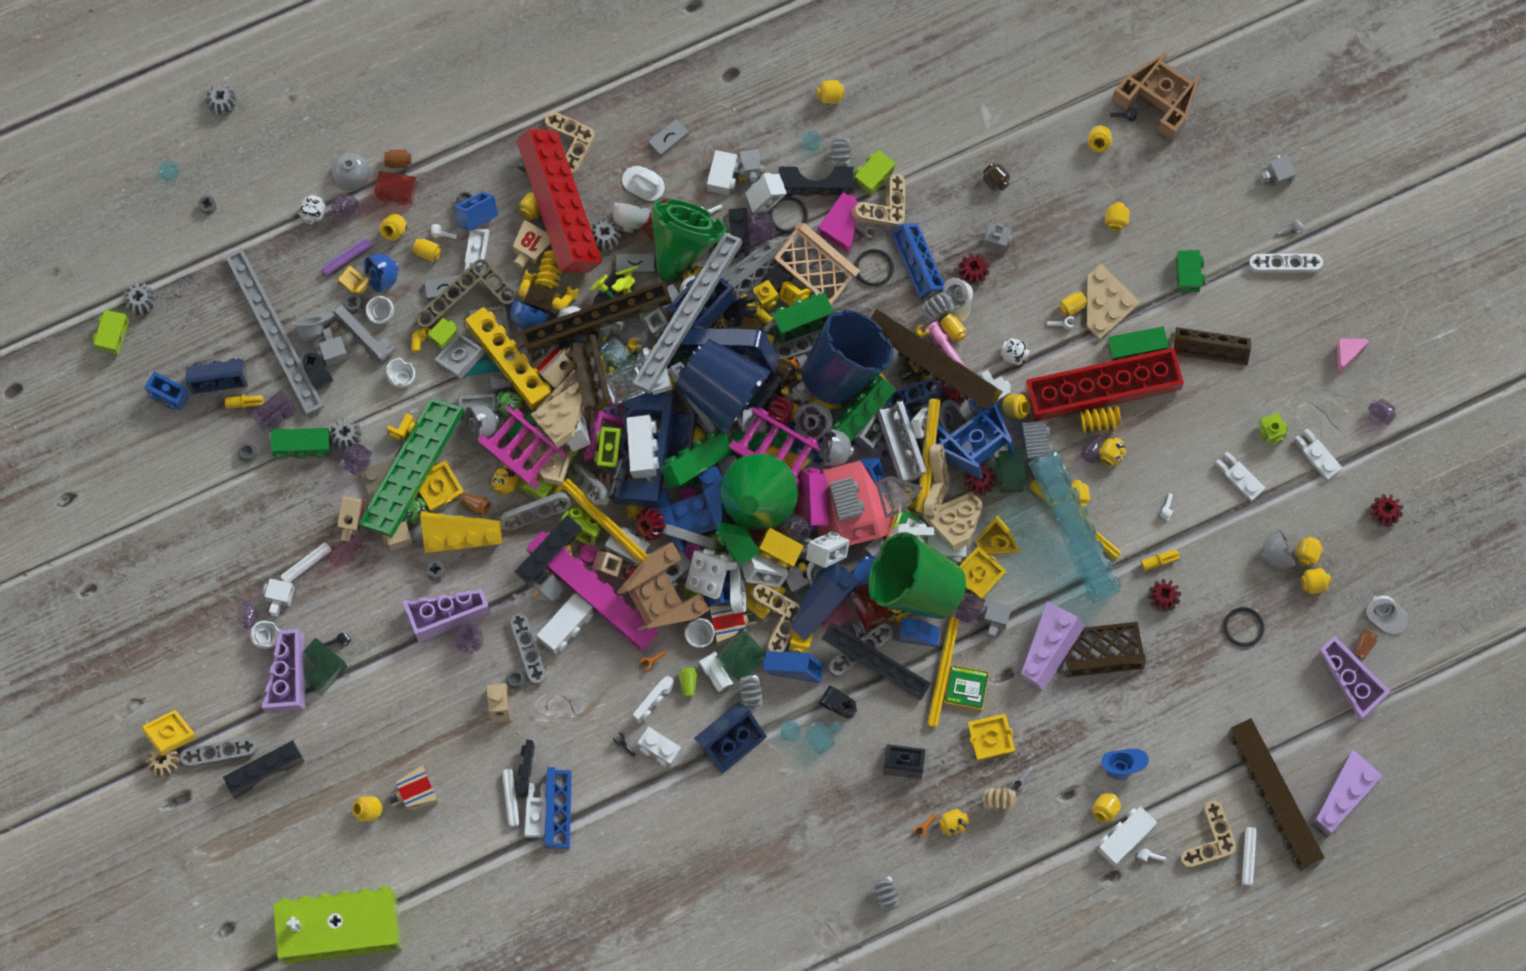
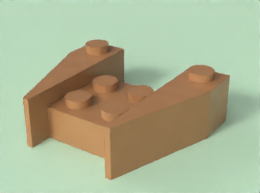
[1112,52,1200,141]
[617,542,710,631]

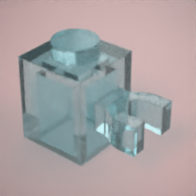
[600,338,636,374]
[805,720,842,755]

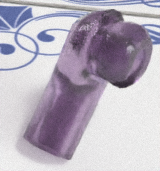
[240,600,257,629]

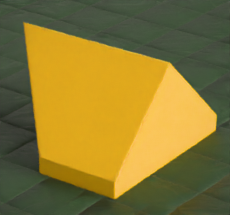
[973,516,1021,554]

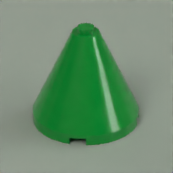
[651,199,725,282]
[721,453,798,531]

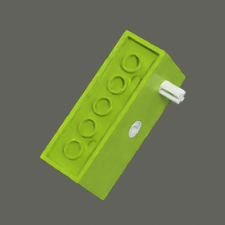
[273,886,402,965]

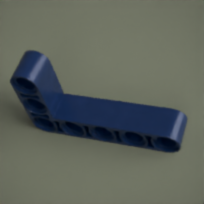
[677,328,779,377]
[887,378,944,482]

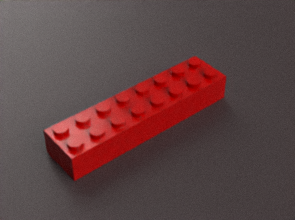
[516,129,602,273]
[1025,348,1184,422]

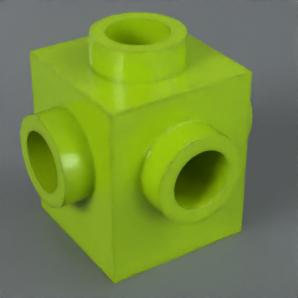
[1258,412,1288,445]

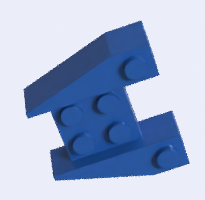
[924,399,1015,479]
[649,466,727,553]

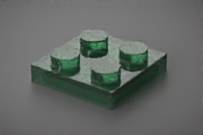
[716,628,766,682]

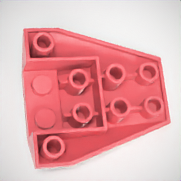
[817,461,893,545]

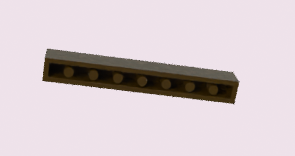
[520,281,672,354]
[871,309,1003,411]
[1228,718,1325,872]

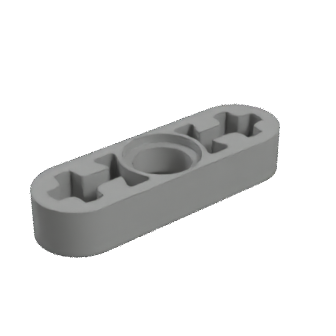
[663,524,718,550]

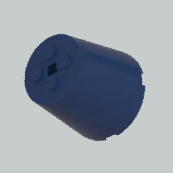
[801,310,893,405]
[675,339,771,434]

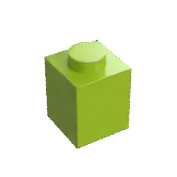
[428,318,458,351]

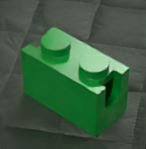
[1175,250,1205,292]

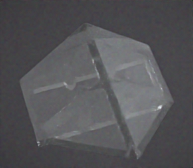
[876,476,923,519]

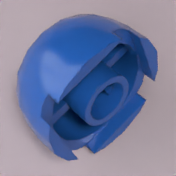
[364,254,399,292]
[510,299,549,331]

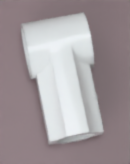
[698,652,733,693]

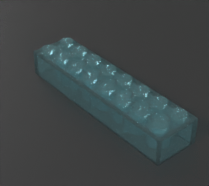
[1028,449,1121,603]

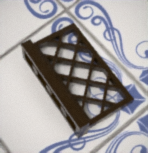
[1065,622,1146,678]

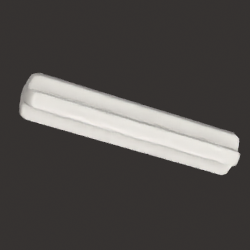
[281,543,331,583]
[502,769,519,827]
[1242,827,1256,886]

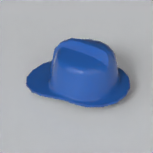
[1101,748,1149,780]

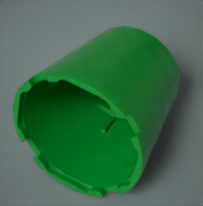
[868,532,966,620]

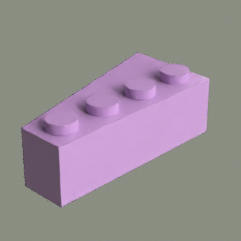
[403,589,491,643]
[1021,601,1085,691]
[261,629,305,713]
[1319,636,1391,721]
[1313,750,1383,837]

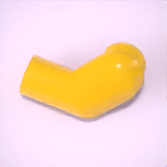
[411,327,431,353]

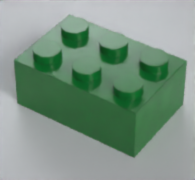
[773,292,834,343]

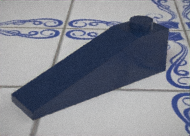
[791,563,860,641]

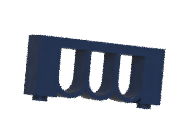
[612,390,676,508]

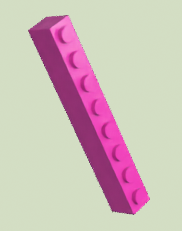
[526,531,659,653]

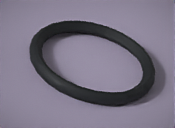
[769,196,808,234]
[855,249,894,286]
[1224,607,1265,647]

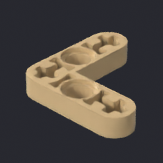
[545,112,595,176]
[852,173,905,227]
[924,444,949,516]
[751,584,801,652]
[1180,800,1236,869]

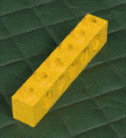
[465,307,552,411]

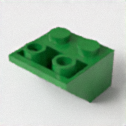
[716,522,760,565]

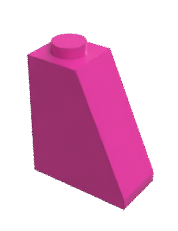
[818,193,859,253]
[794,467,829,525]

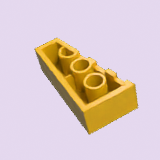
[420,511,502,553]

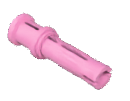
[924,321,966,367]

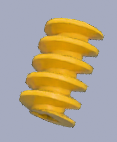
[534,250,562,292]
[1080,406,1121,433]

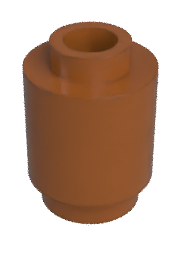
[384,149,412,168]

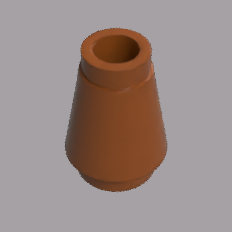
[461,493,491,515]
[1354,629,1378,659]

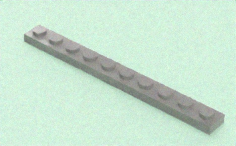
[632,233,742,393]
[225,248,324,416]

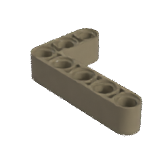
[417,259,515,328]

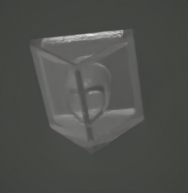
[605,359,646,405]

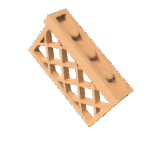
[773,222,860,304]

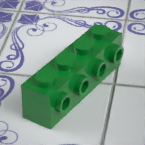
[831,375,896,442]
[659,431,733,488]

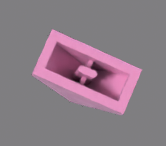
[1337,339,1369,373]

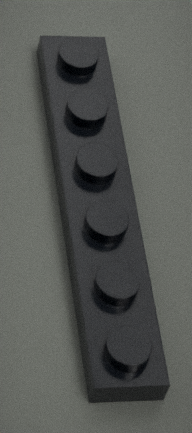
[821,622,931,701]

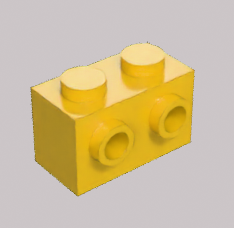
[758,528,804,569]

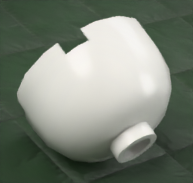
[613,202,651,233]

